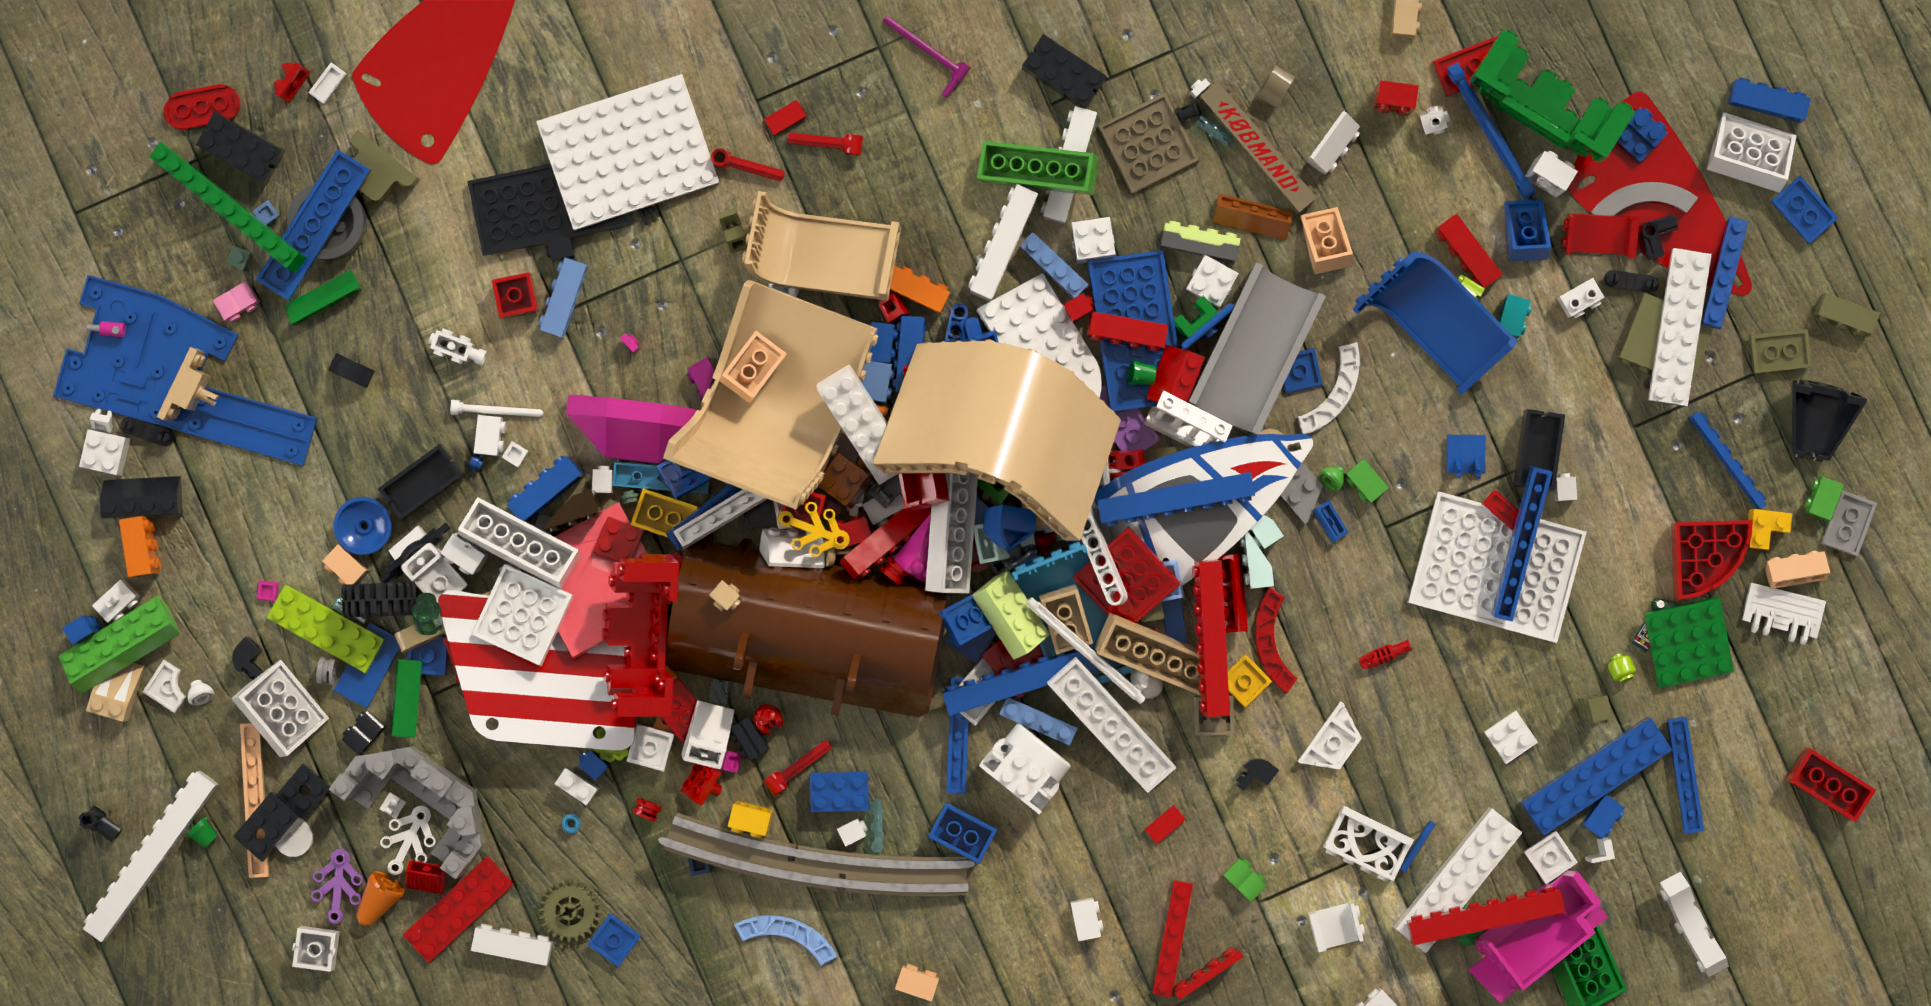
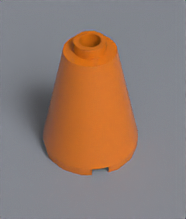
[356,871,405,926]

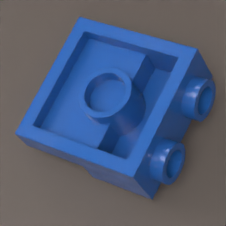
[1617,108,1668,163]

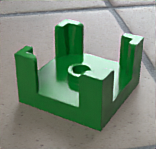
[1174,295,1218,339]

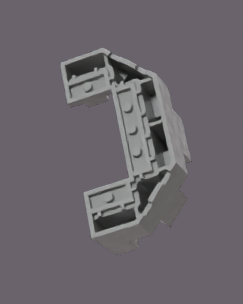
[329,746,486,879]

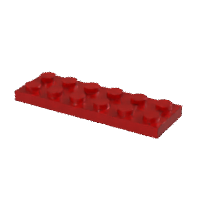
[403,856,514,963]

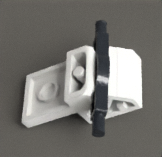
[379,522,468,610]

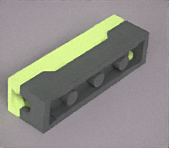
[1160,221,1241,263]

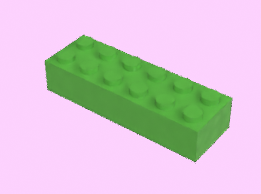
[977,141,1099,196]
[59,596,180,694]

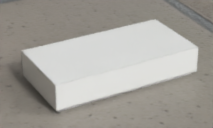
[308,63,347,105]

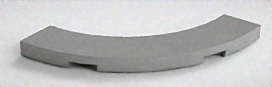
[1590,182,1698,216]

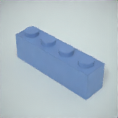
[1019,232,1089,299]
[539,257,589,339]
[999,697,1077,746]

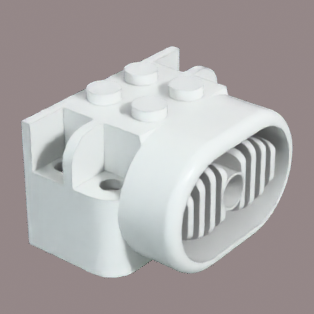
[979,724,1071,815]

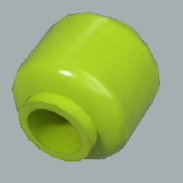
[1608,653,1636,683]

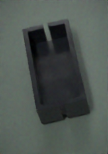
[1022,34,1107,109]
[196,112,286,184]
[1513,409,1565,491]
[378,444,466,521]

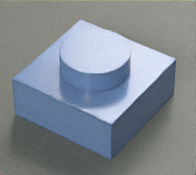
[253,200,280,226]

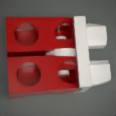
[1099,448,1145,486]

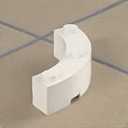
[1660,872,1729,977]

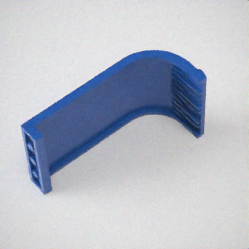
[1353,252,1518,395]

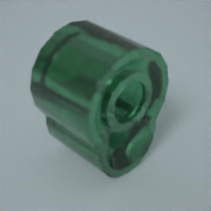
[412,592,443,635]

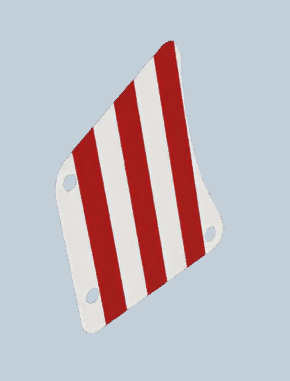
[438,590,635,750]

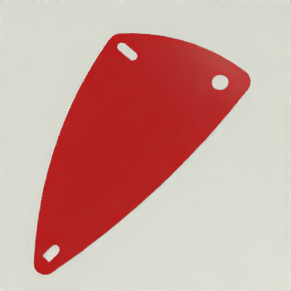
[352,0,515,164]
[1568,92,1752,296]

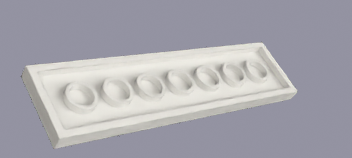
[1648,248,1711,406]
[1047,657,1177,793]

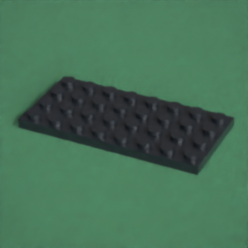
[467,164,633,256]

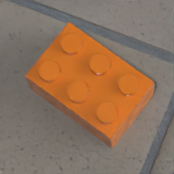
[119,516,162,577]

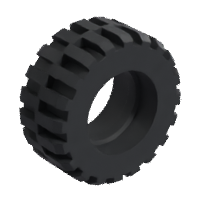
[341,582,417,618]

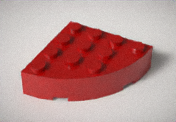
[1671,520,1753,600]

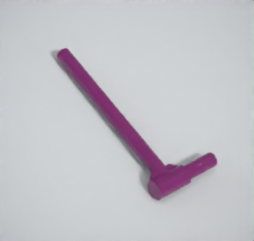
[883,16,971,98]

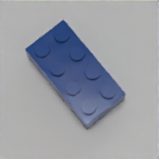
[507,456,585,523]

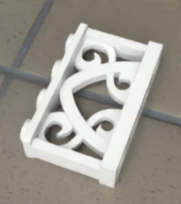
[1323,805,1414,883]

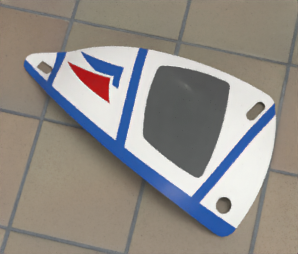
[1096,434,1313,585]

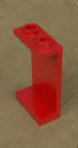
[1561,213,1640,258]

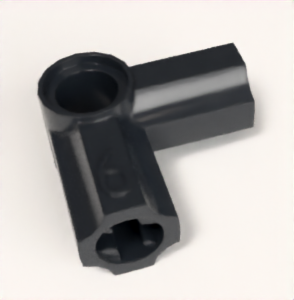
[1638,214,1678,260]
[79,806,123,842]

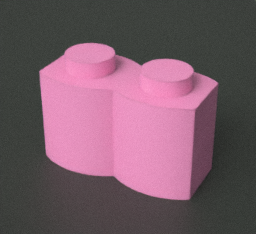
[213,281,260,322]

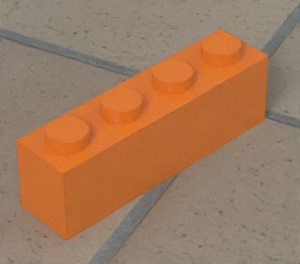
[890,262,950,314]

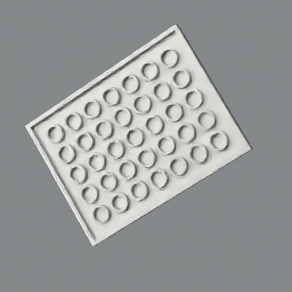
[536,74,719,231]
[1407,491,1587,643]

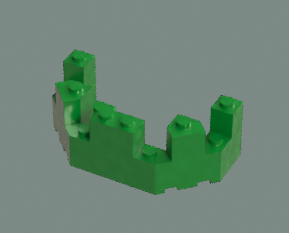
[1469,29,1635,163]

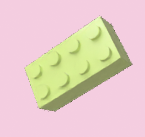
[972,570,1050,659]

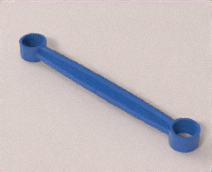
[1446,62,1536,199]

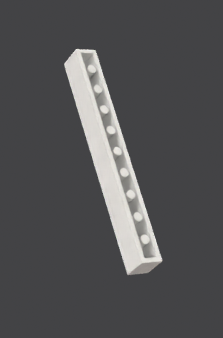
[83,771,219,942]

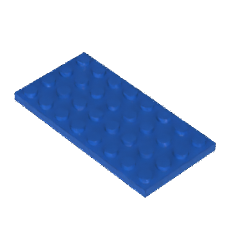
[1087,250,1178,412]

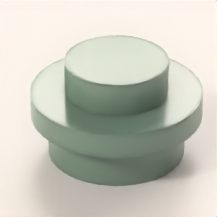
[619,490,639,504]

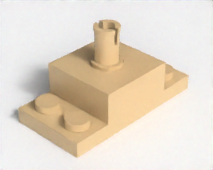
[157,347,219,421]

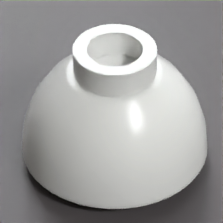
[188,680,215,706]

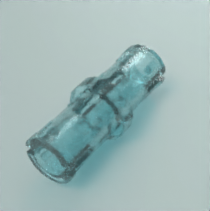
[1195,115,1233,147]

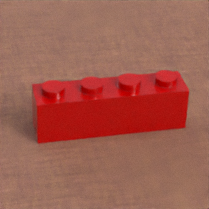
[1436,213,1503,288]
[1087,312,1168,352]

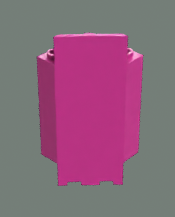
[1468,870,1608,1003]

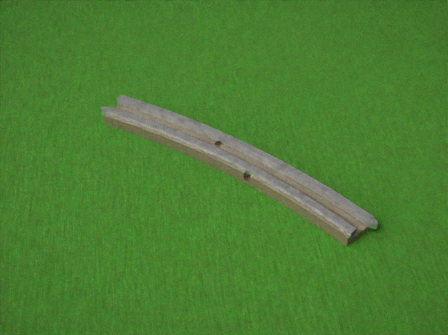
[658,812,975,896]

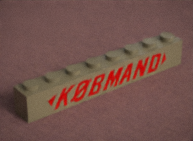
[1199,81,1317,214]

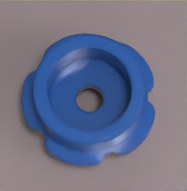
[468,454,484,472]

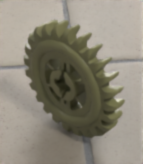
[538,879,602,943]

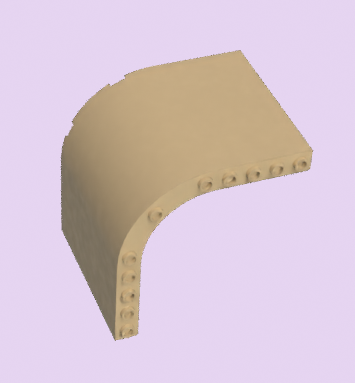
[663,280,879,509]
[873,340,1121,541]

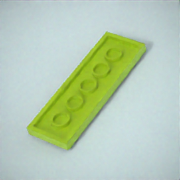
[267,584,385,673]

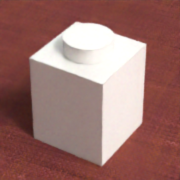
[592,466,614,494]
[1554,473,1577,501]
[837,818,868,846]

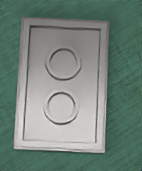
[1820,490,1877,557]

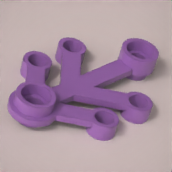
[311,849,364,924]

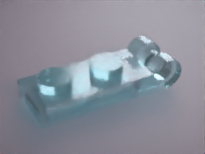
[870,797,883,853]

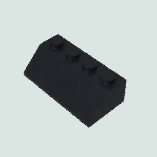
[100,476,183,519]

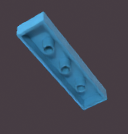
[612,462,710,494]

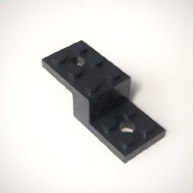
[233,763,331,862]

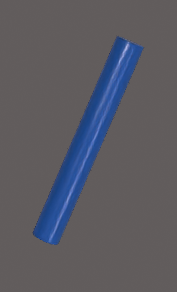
[1400,820,1436,873]

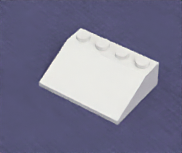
[1707,112,1796,193]
[231,660,329,757]

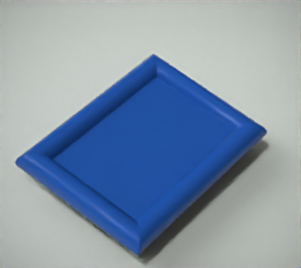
[1180,304,1234,350]

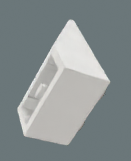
[681,700,734,770]

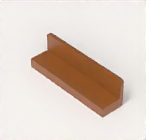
[1212,193,1293,240]

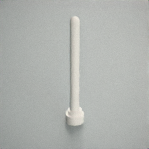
[450,400,543,417]

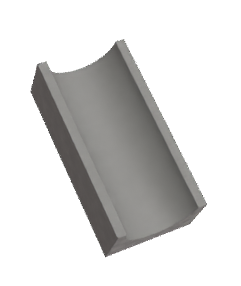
[1188,262,1326,436]

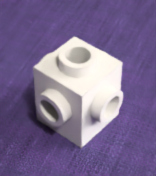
[1420,106,1450,135]

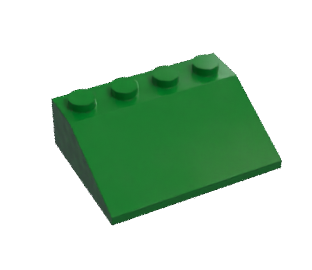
[1552,925,1627,1006]

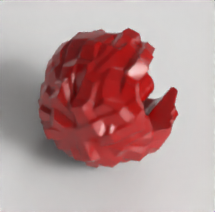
[753,703,784,735]

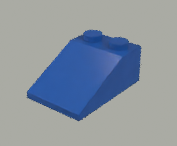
[1504,199,1551,262]

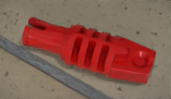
[1358,639,1412,670]

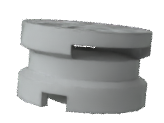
[316,657,338,686]

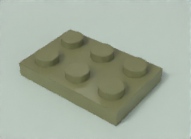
[1749,329,1812,374]

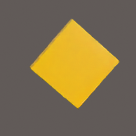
[1228,654,1272,708]

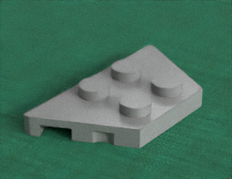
[1280,462,1323,524]

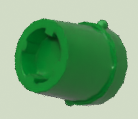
[1128,361,1156,386]
[186,817,218,848]

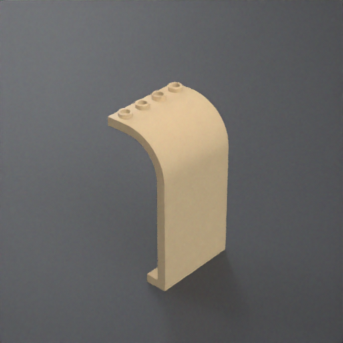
[742,191,901,301]

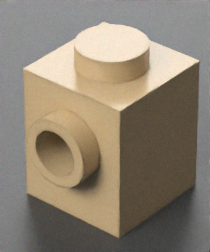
[710,580,741,612]

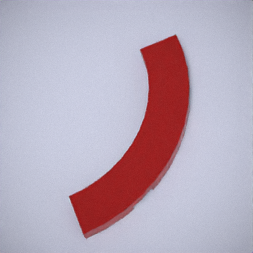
[1255,587,1298,694]

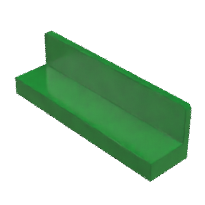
[284,270,362,326]
[390,659,422,738]

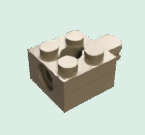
[1193,695,1234,736]

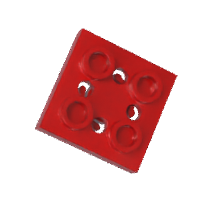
[680,763,722,806]

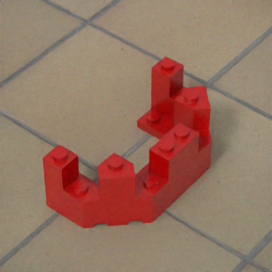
[602,554,679,717]

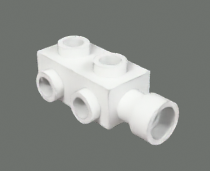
[428,328,487,365]

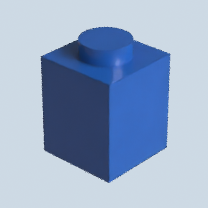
[578,750,610,781]

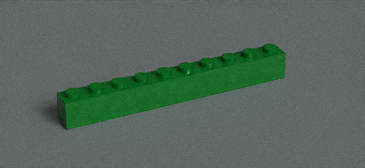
[149,142,307,273]

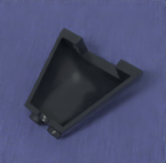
[1791,379,1867,462]

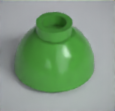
[1319,466,1345,491]

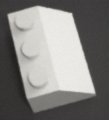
[1307,111,1360,175]
[759,527,825,568]

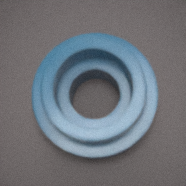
[562,814,581,833]

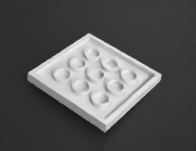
[472,564,574,666]

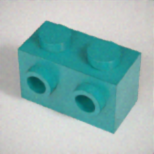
[1498,294,1532,338]

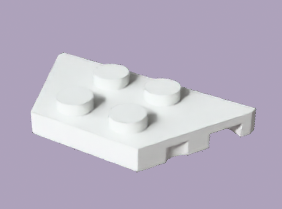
[1298,701,1362,770]

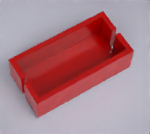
[898,473,950,511]

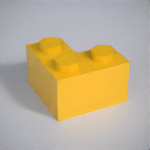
[1748,509,1792,550]

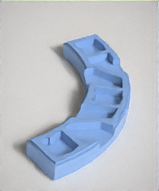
[734,915,838,965]

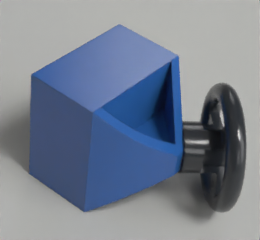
[983,505,1037,570]

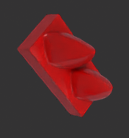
[274,62,310,103]

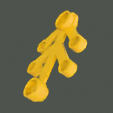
[777,502,850,557]

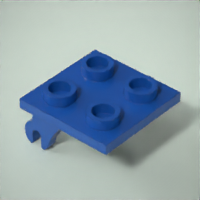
[1446,435,1486,478]

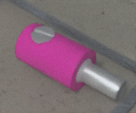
[87,321,126,337]

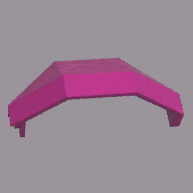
[566,395,700,464]

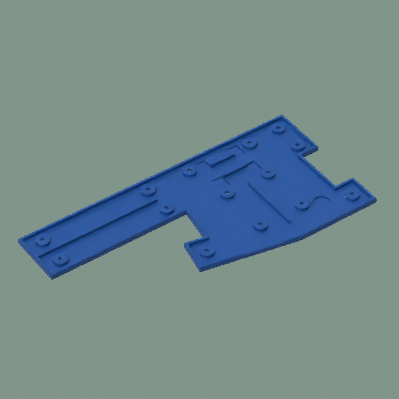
[53,275,317,466]

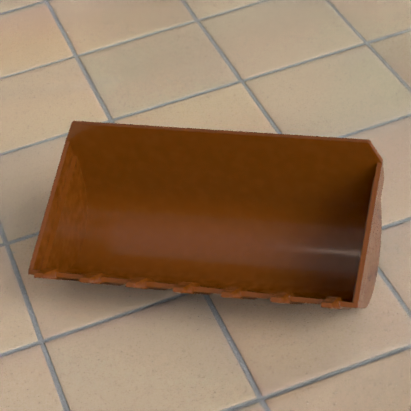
[665,532,952,717]

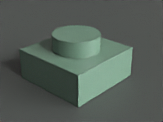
[226,245,252,271]

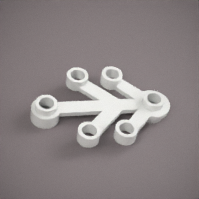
[380,806,436,875]

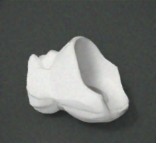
[1130,670,1163,699]

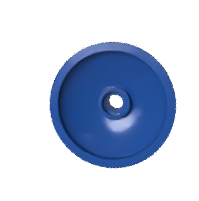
[334,497,392,555]

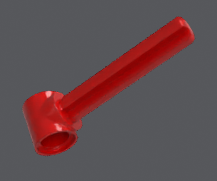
[787,132,863,155]
[711,148,785,182]
[763,740,832,797]

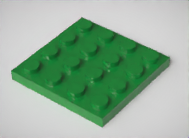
[1644,597,1734,688]

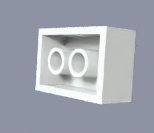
[1525,151,1578,198]

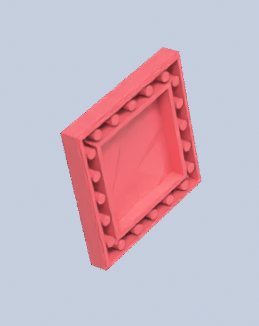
[522,502,673,659]

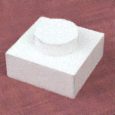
[1190,78,1210,99]
[502,441,529,468]

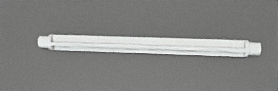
[1026,597,1145,704]

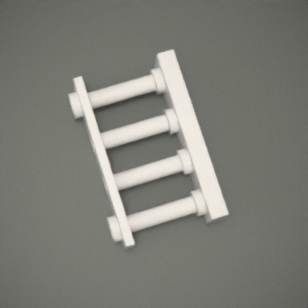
[1144,391,1232,448]

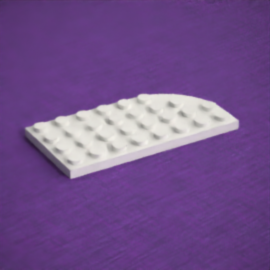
[977,273,1101,397]

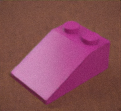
[893,514,931,584]

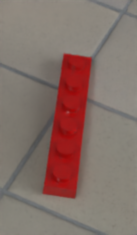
[1152,880,1193,998]

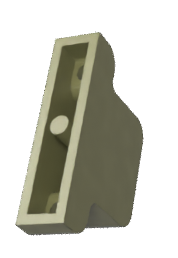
[351,130,420,203]

